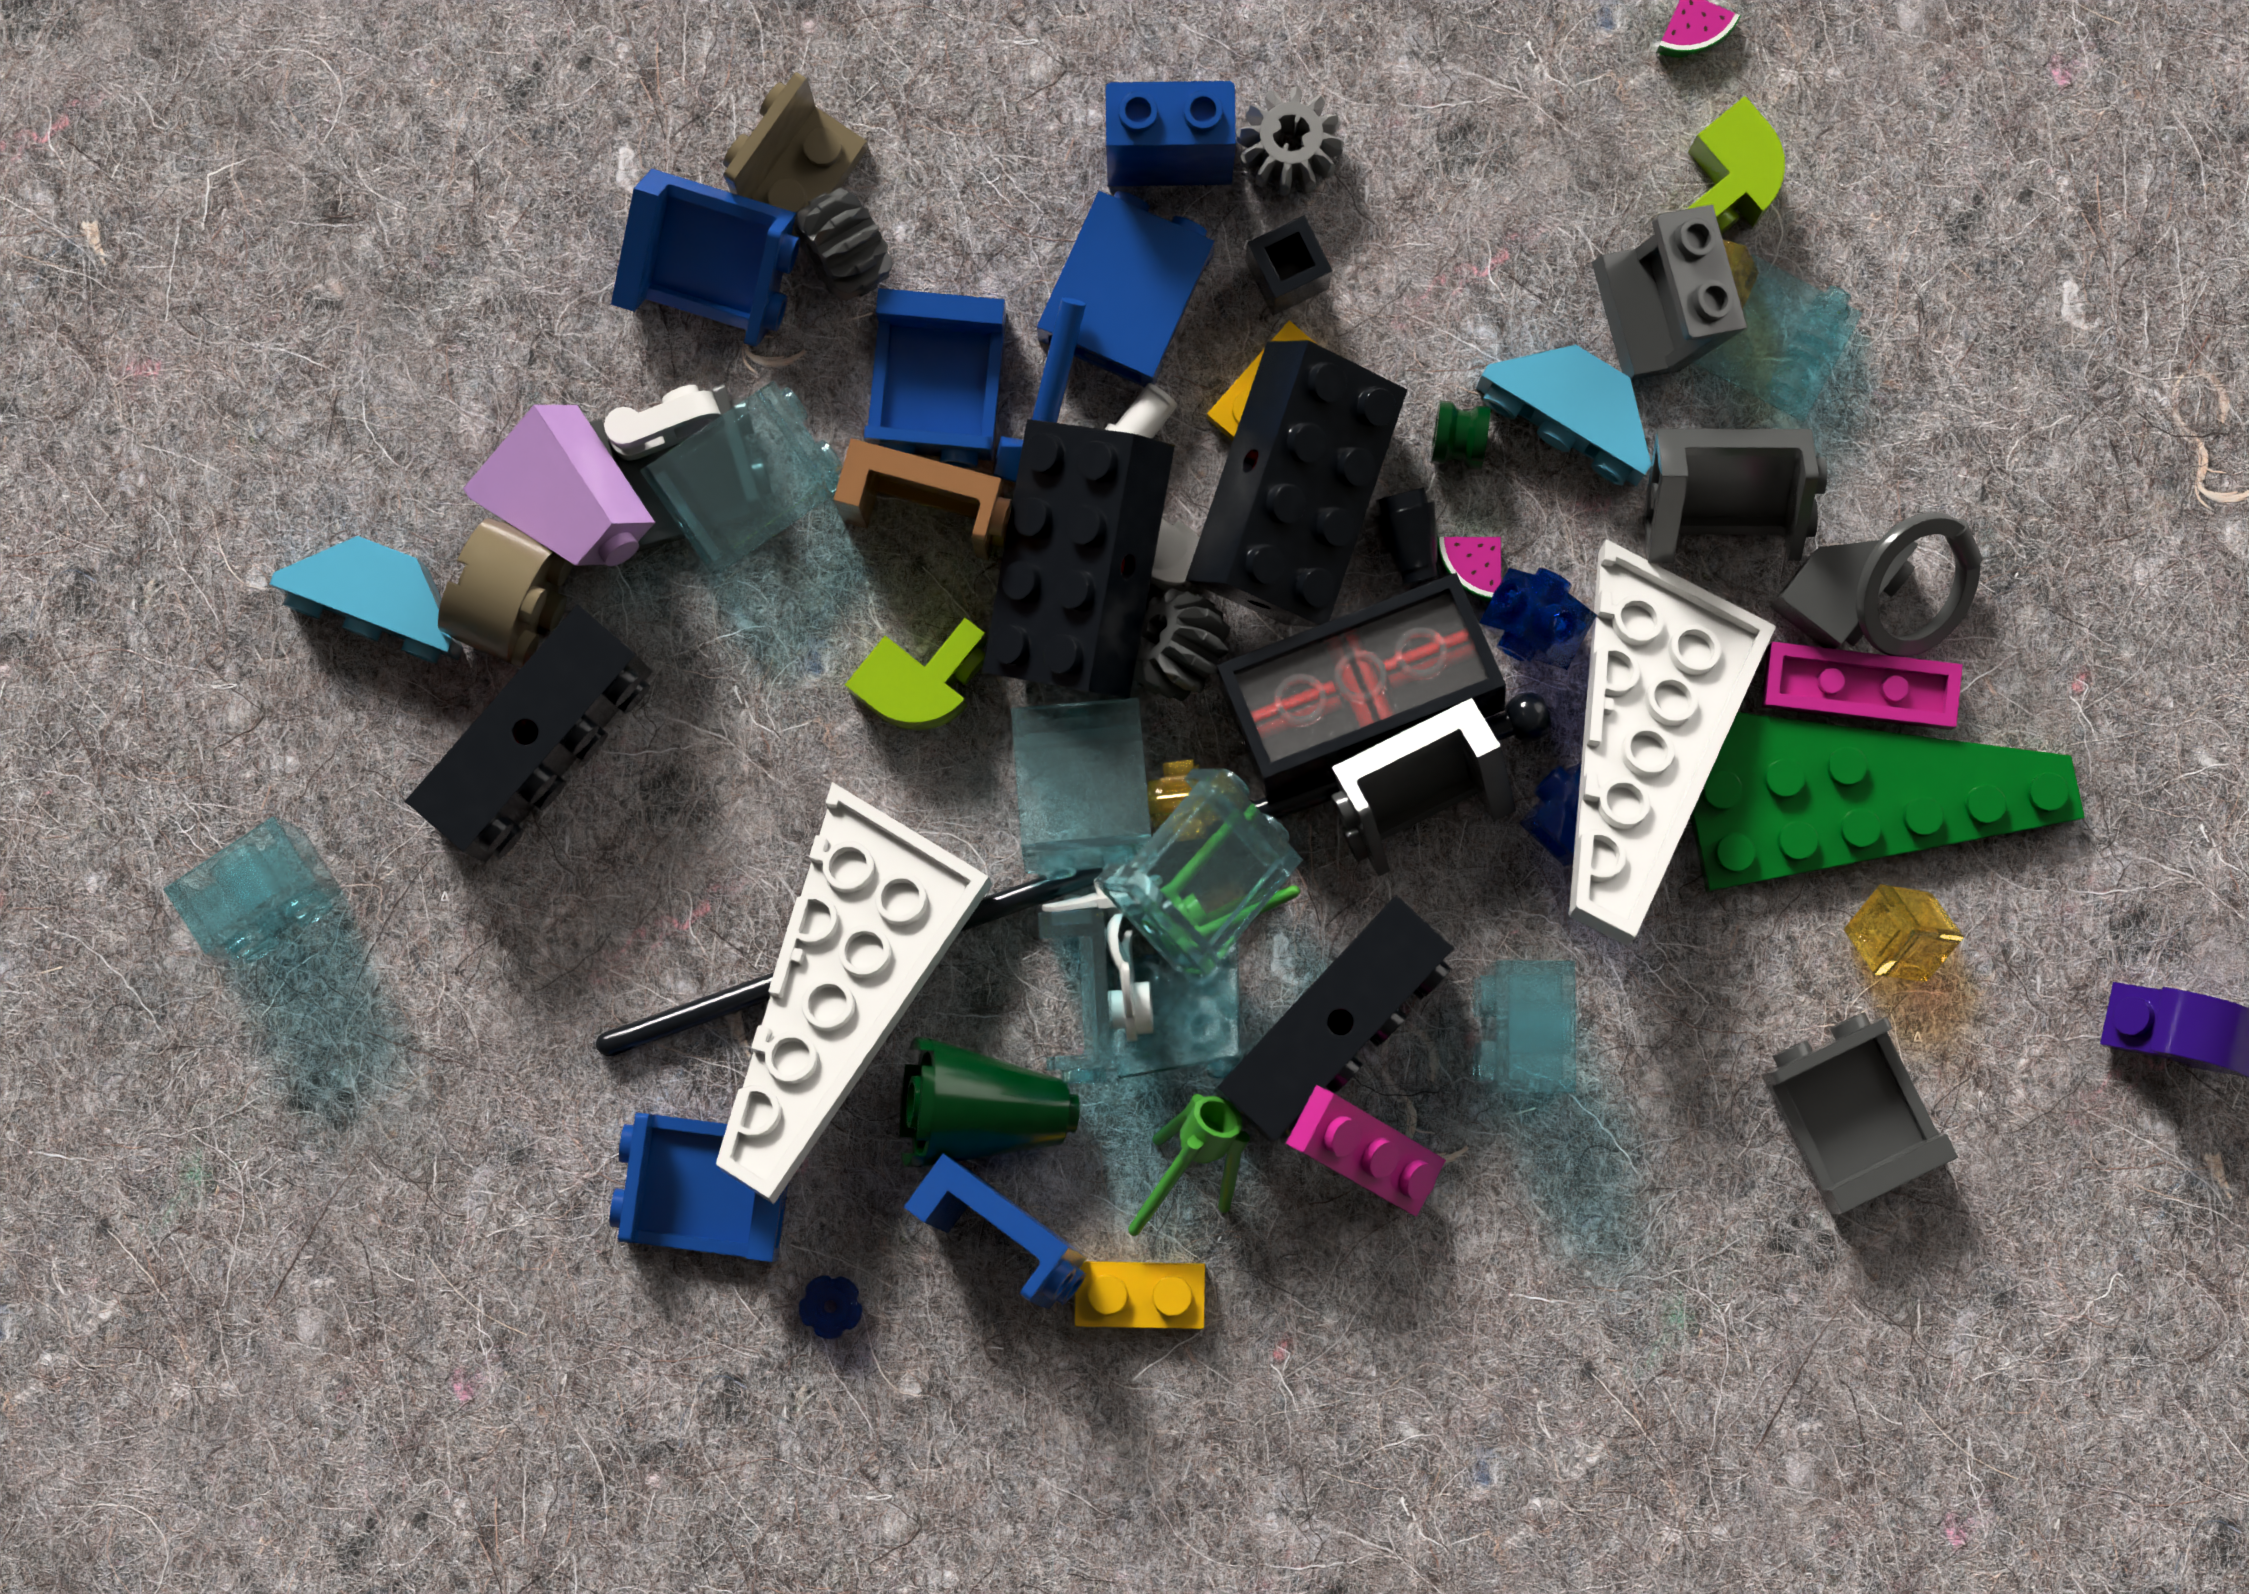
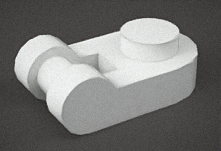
[604,385,722,461]

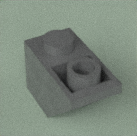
[1769,540,1919,649]

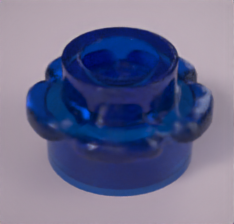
[799,1275,863,1339]

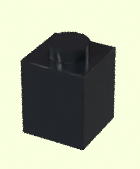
[1245,215,1333,316]

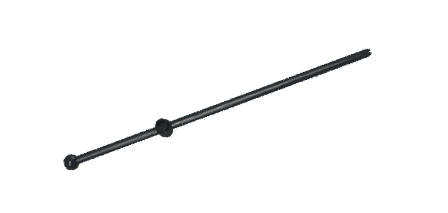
[596,692,1552,1056]

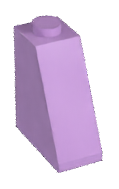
[463,405,655,566]

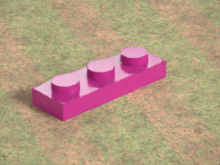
[1761,642,1963,730]
[1286,1085,1446,1217]

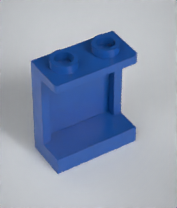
[1106,81,1236,186]
[611,169,800,347]
[1037,190,1215,387]
[864,288,1007,469]
[609,1112,789,1262]
[904,1154,1088,1309]

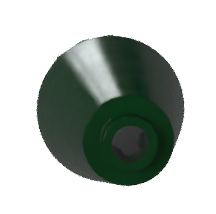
[899,1037,1080,1168]

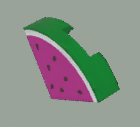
[1656,0,1741,58]
[1437,537,1502,603]

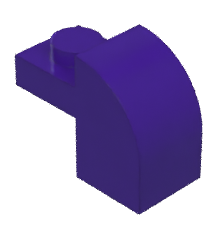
[2100,982,2249,1078]

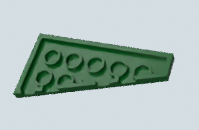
[1690,712,2085,892]

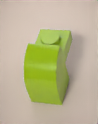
[1687,96,1785,235]
[845,617,987,730]

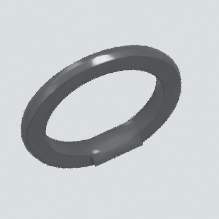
[1856,512,1982,657]

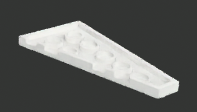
[1569,539,1776,946]
[716,782,992,1204]

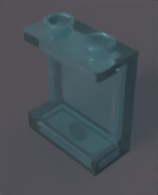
[640,380,843,575]
[1011,697,1153,880]
[1094,768,1303,975]
[1038,909,1121,1085]

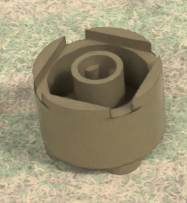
[438,518,573,668]

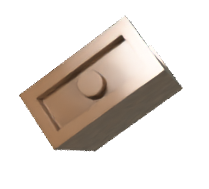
[833,438,1011,561]

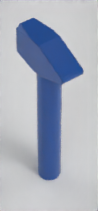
[993,297,1086,482]

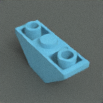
[1476,345,1651,487]
[269,536,463,664]

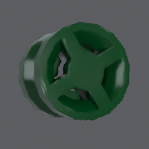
[1430,400,1490,470]

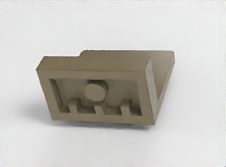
[723,72,869,237]

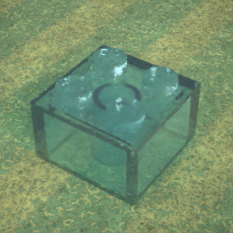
[163,816,343,963]
[1472,960,1576,1095]

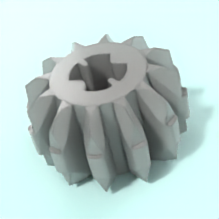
[1237,86,1344,197]

